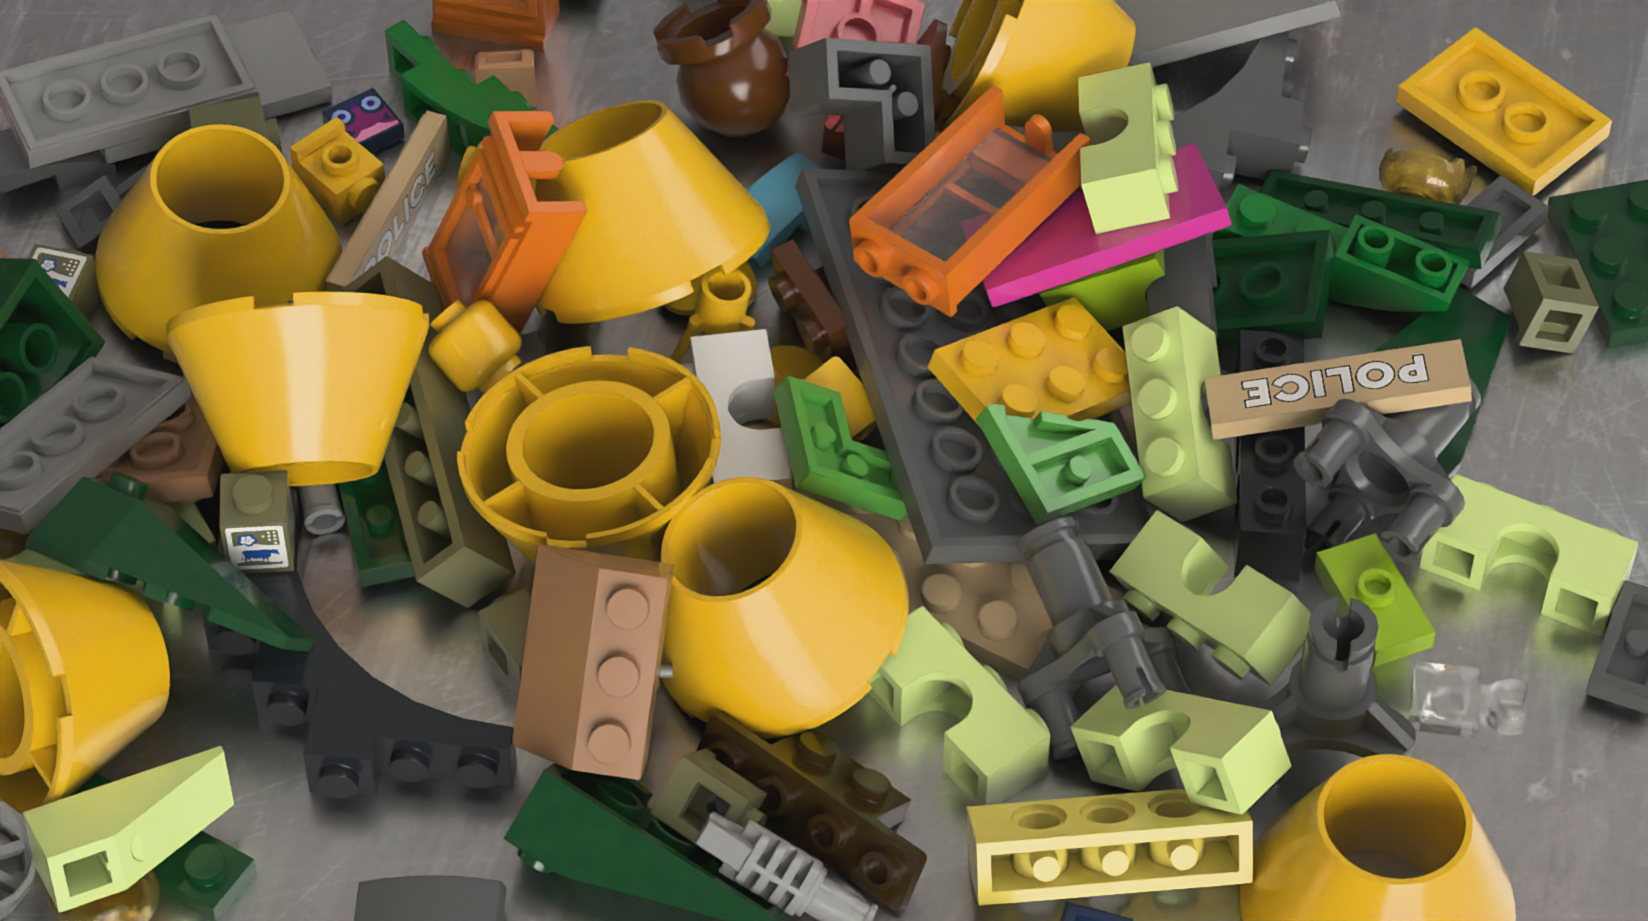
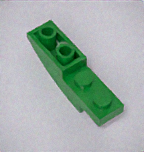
[385,20,559,156]
[1212,184,1470,312]

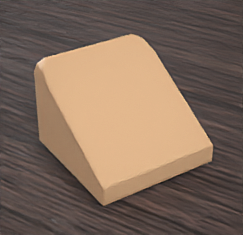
[475,49,537,108]

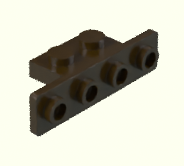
[696,712,927,911]

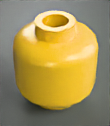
[428,299,522,394]

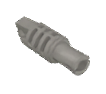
[696,812,878,921]

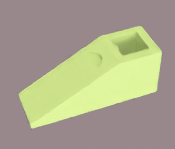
[22,745,234,913]

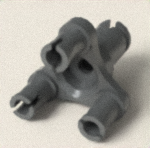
[1294,377,1481,563]
[1016,516,1192,761]
[1256,597,1416,791]

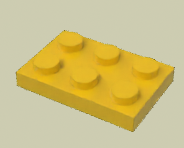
[1396,27,1612,196]
[928,296,1132,427]

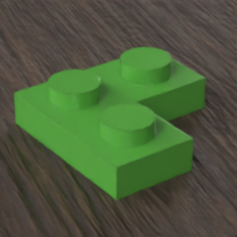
[773,375,908,521]

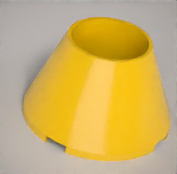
[935,0,1136,138]
[535,100,770,324]
[95,124,342,363]
[167,292,429,487]
[457,346,721,566]
[660,477,909,739]
[0,559,170,815]
[1239,754,1515,921]

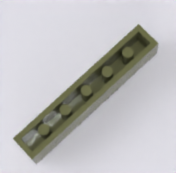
[341,256,516,608]

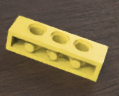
[966,789,1253,906]

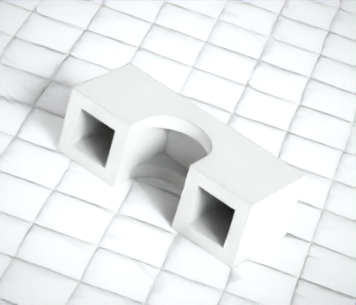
[680,329,792,490]

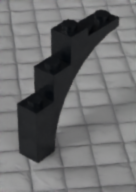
[201,490,517,798]

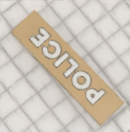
[326,111,450,292]
[1204,339,1472,440]

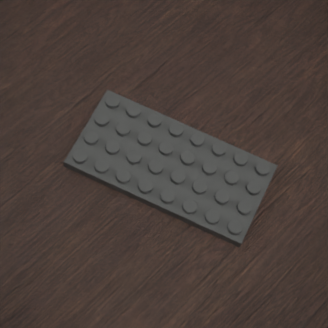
[795,169,1159,564]

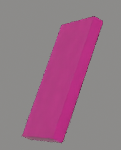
[961,143,1232,308]

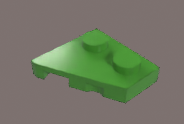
[976,404,1146,525]

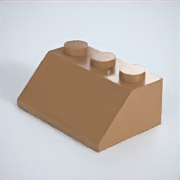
[512,544,674,780]

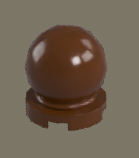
[653,0,790,138]

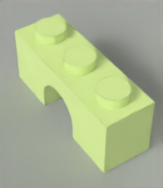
[1078,62,1179,234]
[1122,306,1238,522]
[1419,474,1639,638]
[1109,510,1311,686]
[868,606,1050,806]
[1070,684,1292,815]

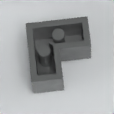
[788,38,935,171]

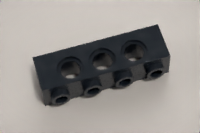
[1234,330,1306,581]

